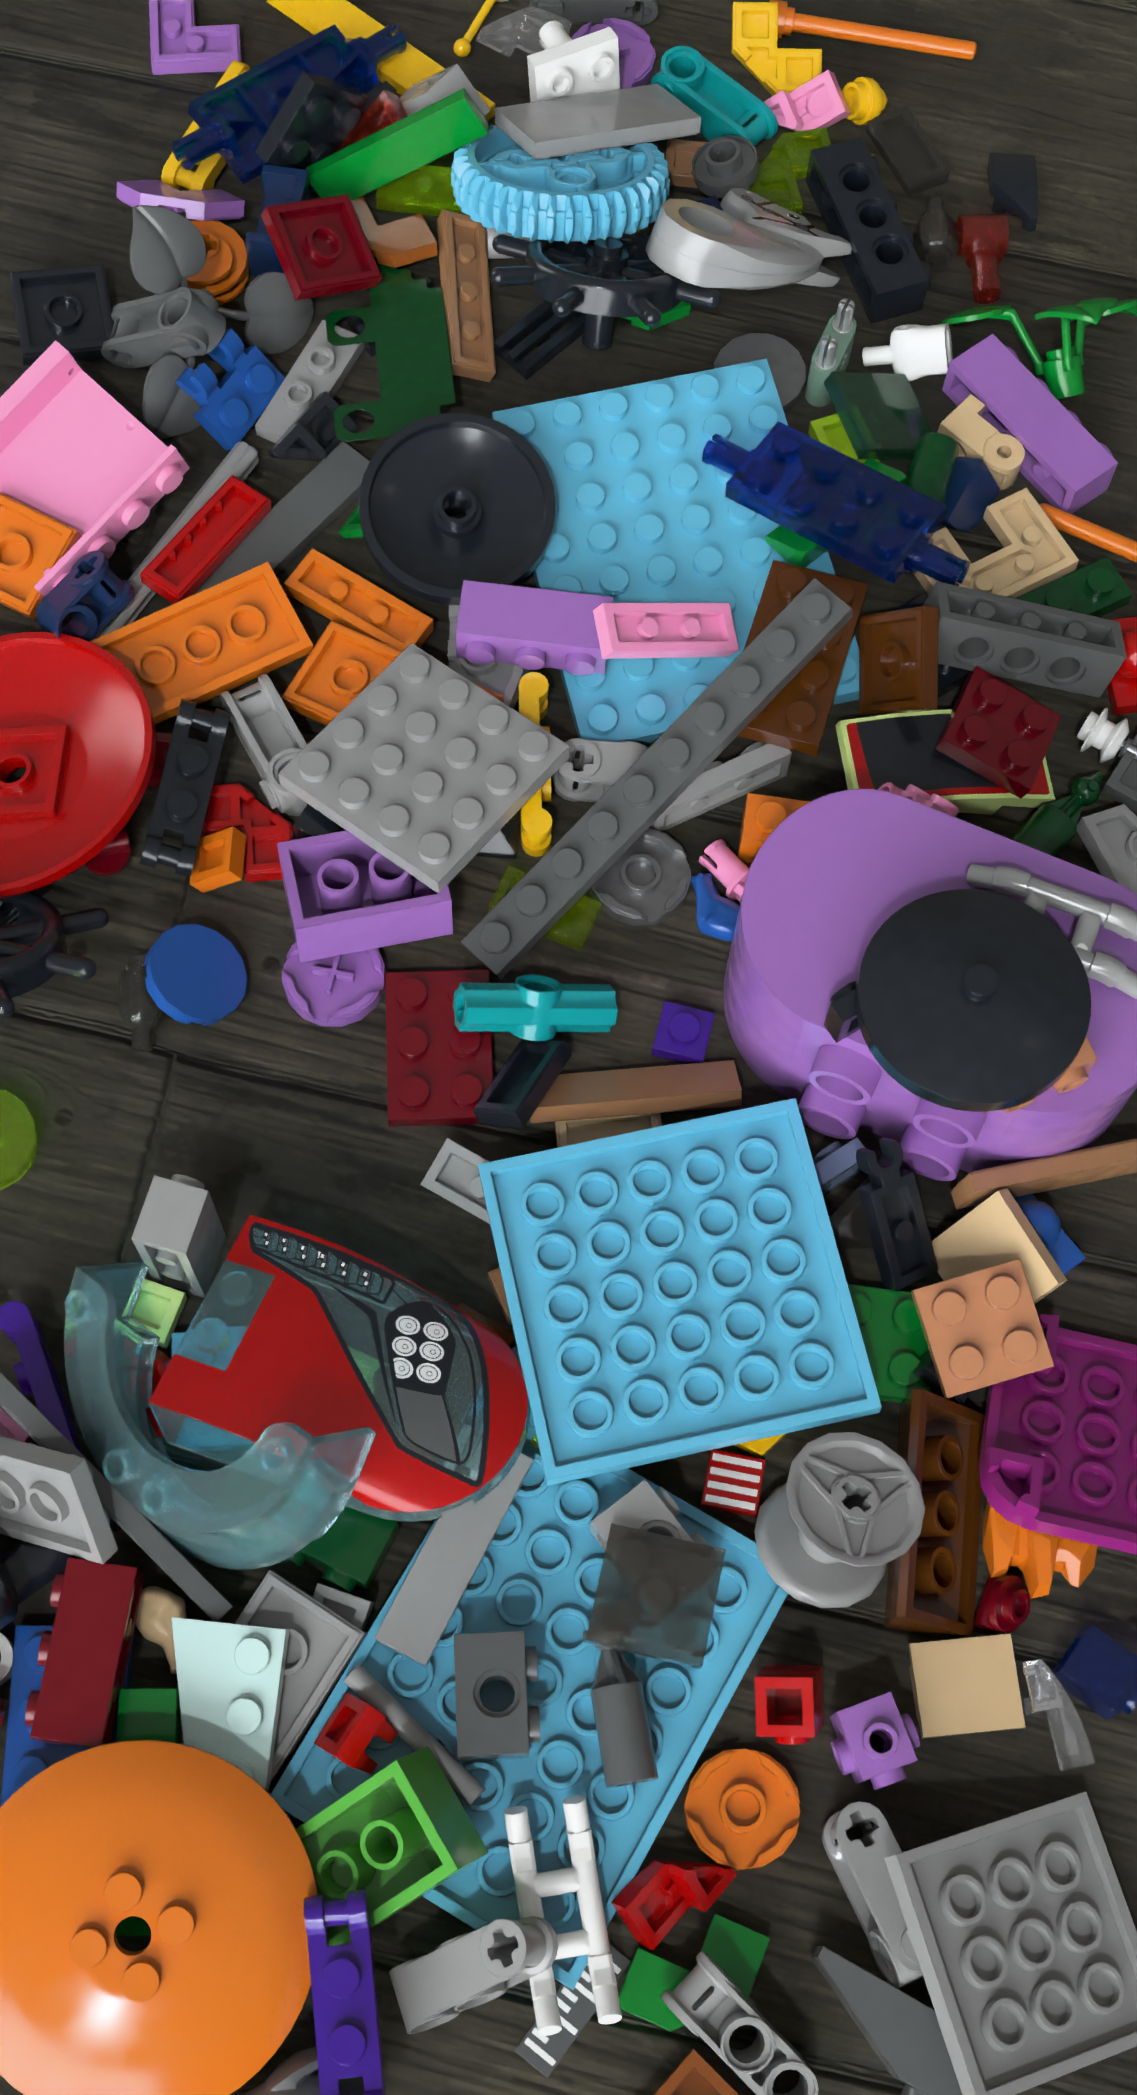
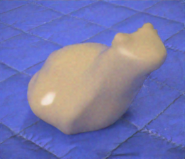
[135,1586,188,1674]

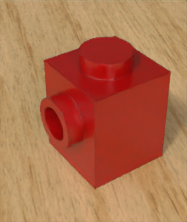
[754,1665,825,1745]

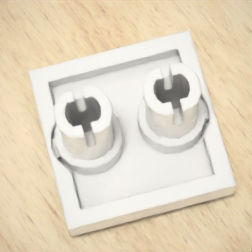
[527,20,620,103]

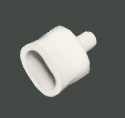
[862,323,953,381]

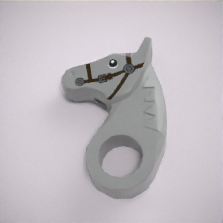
[646,188,852,290]

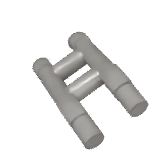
[967,864,1137,999]

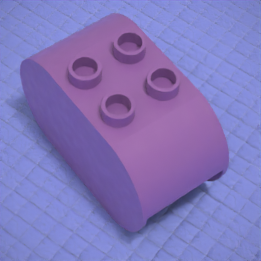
[723,789,1137,1181]

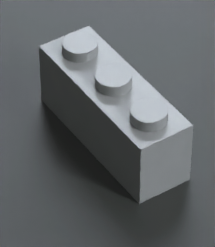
[131,1174,227,1298]

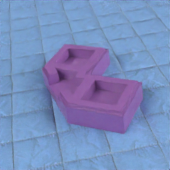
[116,179,245,221]

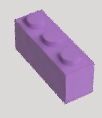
[456,580,613,676]

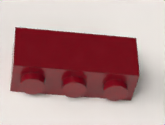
[25,1557,145,1749]

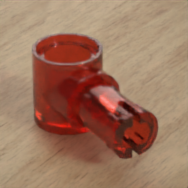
[955,214,1009,304]

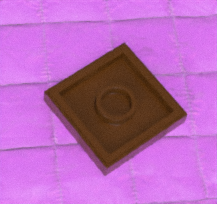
[859,606,939,716]

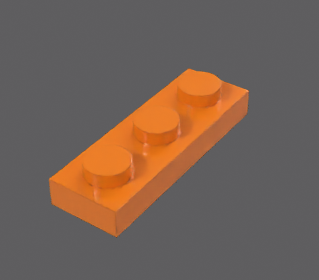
[284,548,434,651]

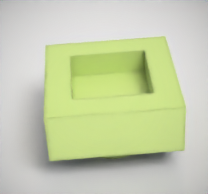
[113,1275,188,1348]

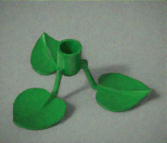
[937,297,1137,399]

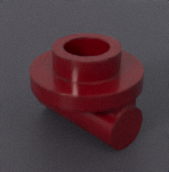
[84,829,132,876]
[974,1573,1031,1633]

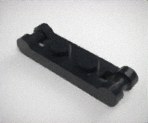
[139,699,231,877]

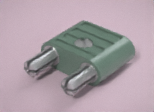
[805,298,857,407]

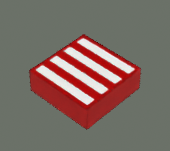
[700,1449,766,1518]

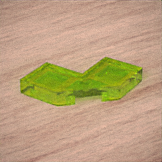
[748,127,831,215]

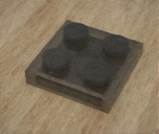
[585,1523,726,1669]

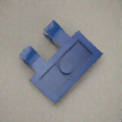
[175,328,285,451]

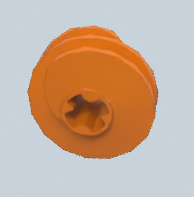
[186,220,249,306]

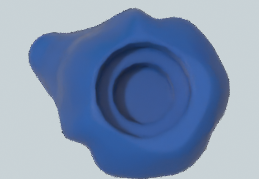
[691,873,740,942]

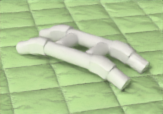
[504,1795,622,2036]

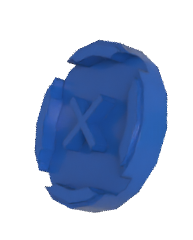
[144,924,247,1026]

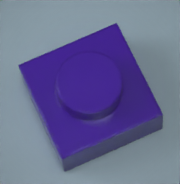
[651,1001,715,1064]

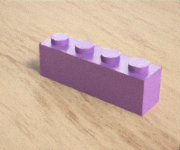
[942,334,1118,514]

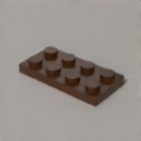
[738,560,869,757]

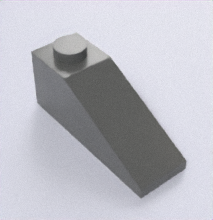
[811,1946,962,2095]

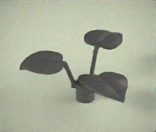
[129,205,314,440]

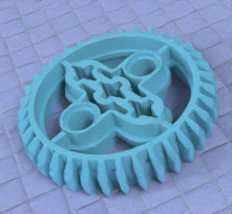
[451,125,670,244]

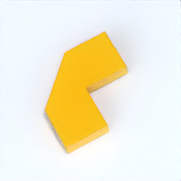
[731,2,822,96]

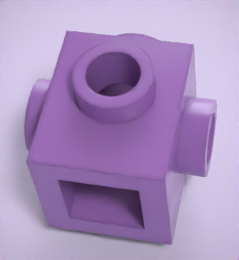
[830,1692,920,1790]

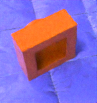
[189,827,246,893]

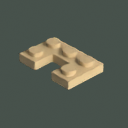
[908,487,1079,598]

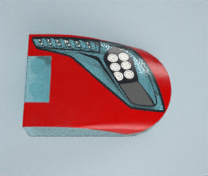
[148,1214,530,1522]

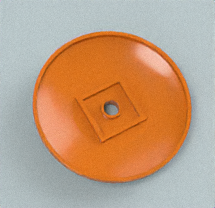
[0,1740,318,2095]

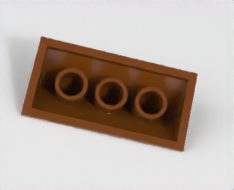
[884,1389,985,1638]

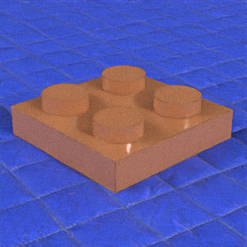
[911,1259,1054,1398]

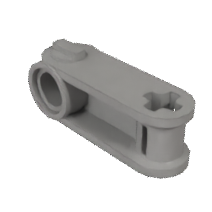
[219,673,307,816]
[822,1801,923,1989]

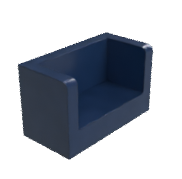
[245,164,311,276]

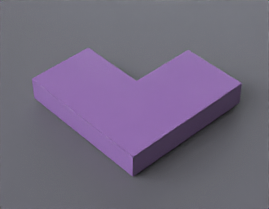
[149,0,242,75]

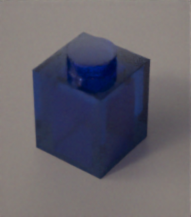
[1049,1624,1137,1719]

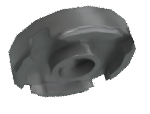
[713,333,806,414]
[591,828,691,926]

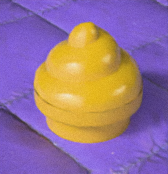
[842,77,888,125]

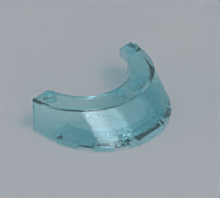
[64,1261,376,1570]

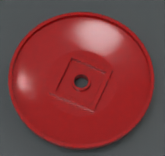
[0,632,156,898]

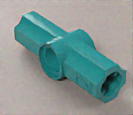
[453,974,618,1041]

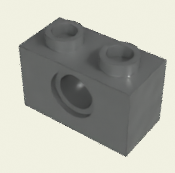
[454,1631,540,1761]

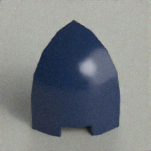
[937,457,1000,531]

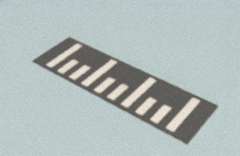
[515,1945,631,2079]

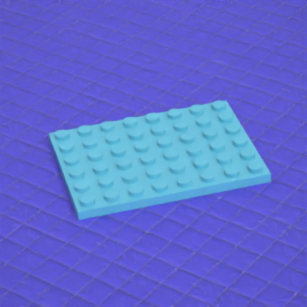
[492,359,859,745]
[271,1410,788,1990]

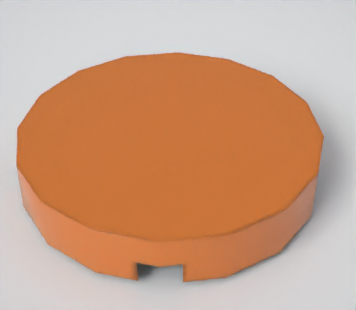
[684,1749,800,1870]

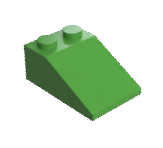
[296,1746,489,1946]

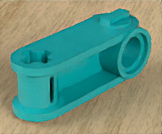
[651,46,778,147]

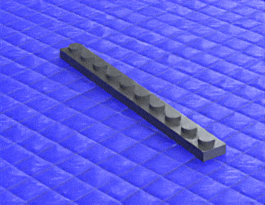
[461,578,853,980]

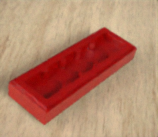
[140,475,271,604]

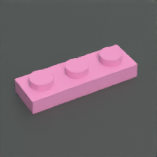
[593,603,739,659]

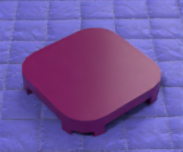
[979,1314,1137,1555]

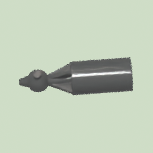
[583,1604,659,1788]

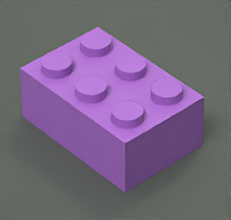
[277,830,453,963]

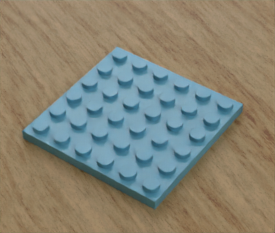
[478,1098,882,1486]

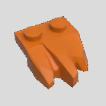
[982,1500,1098,1599]

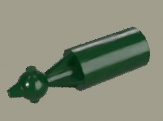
[895,432,959,565]
[1011,771,1103,857]

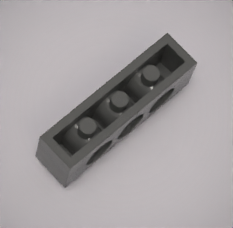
[923,581,1127,698]

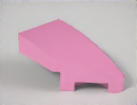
[755,70,851,136]

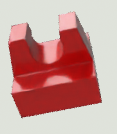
[314,1692,398,1774]

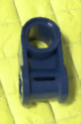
[36,550,134,642]

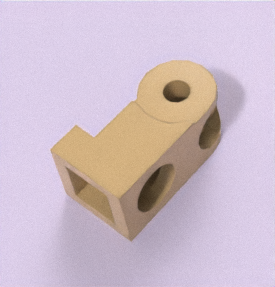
[937,394,1025,490]

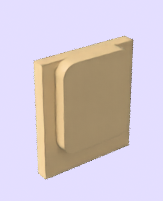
[908,1633,1026,1739]

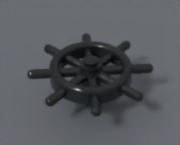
[490,227,721,350]
[0,883,109,1018]

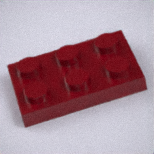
[385,969,493,1127]

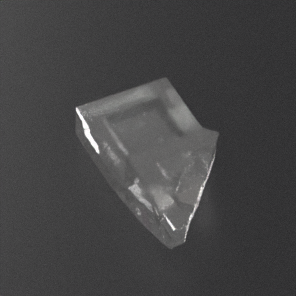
[476,6,572,58]
[1023,1659,1095,1772]

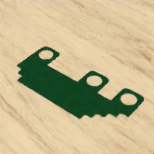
[326,257,456,442]

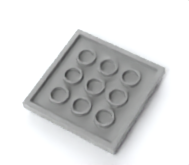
[278,643,569,894]
[884,1792,1137,2095]

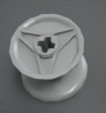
[754,1432,925,1608]

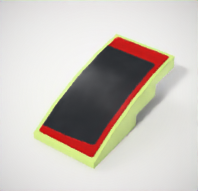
[835,709,1055,815]

